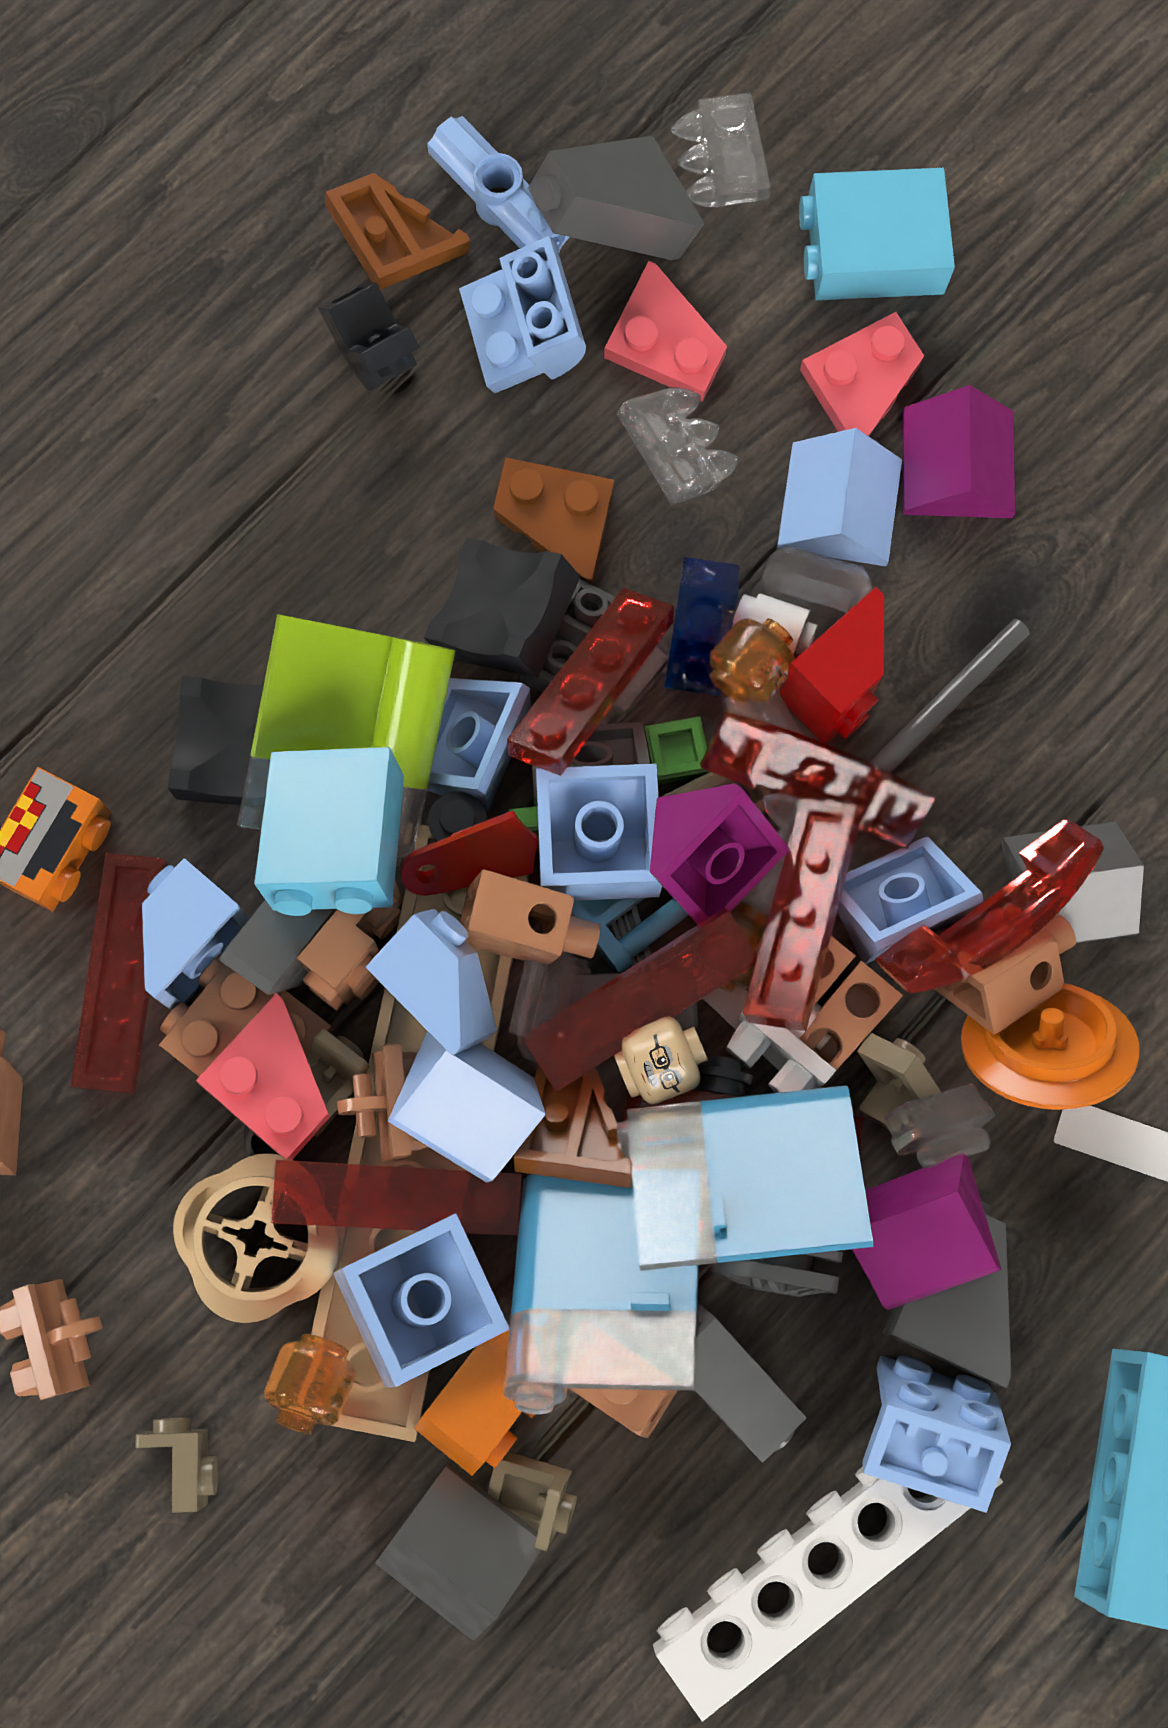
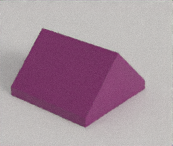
[902,385,1015,518]
[650,783,790,935]
[852,1153,1002,1310]

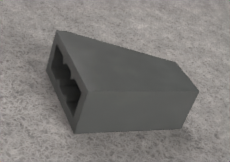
[527,135,705,260]
[219,900,337,995]
[882,1201,1011,1388]
[629,1302,806,1463]

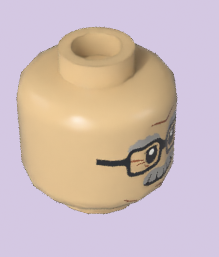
[614,1016,708,1105]

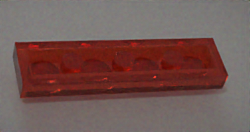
[507,588,674,776]
[743,799,862,1031]
[71,853,168,1095]
[522,908,760,1092]
[270,1160,522,1236]

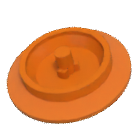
[961,983,1139,1110]

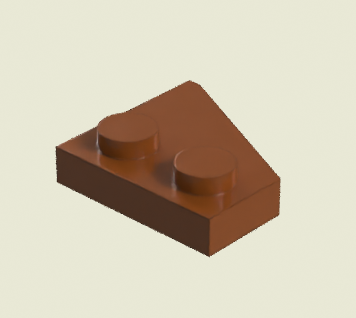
[325,173,471,290]
[493,457,614,585]
[514,1061,633,1188]

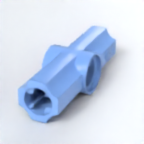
[427,116,570,253]

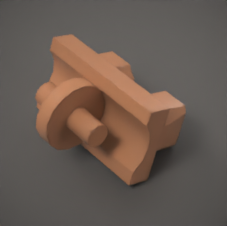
[337,1044,428,1162]
[0,1279,103,1400]

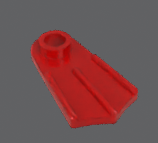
[400,811,539,896]

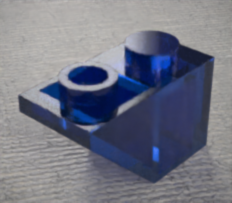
[664,557,740,696]

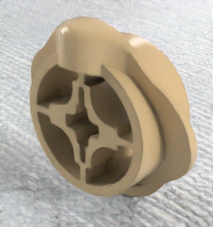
[173,1154,340,1323]

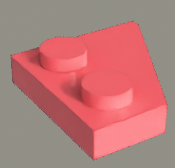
[604,261,727,402]
[196,993,330,1163]

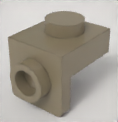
[306,1029,369,1137]
[857,1033,941,1137]
[135,1418,218,1513]
[488,1452,577,1551]

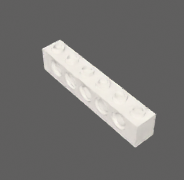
[653,1466,1003,1722]

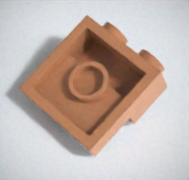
[297,881,403,1011]
[159,955,333,1076]

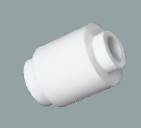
[730,594,818,664]

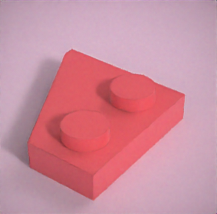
[800,312,924,436]

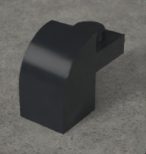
[318,281,420,391]

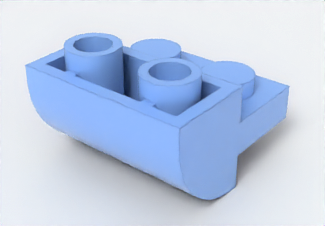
[459,236,586,393]

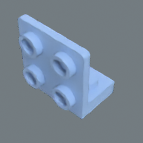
[862,1356,1011,1513]

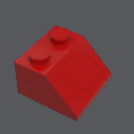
[778,587,884,745]

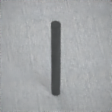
[859,619,1030,788]

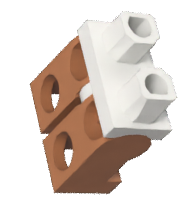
[725,922,903,1093]

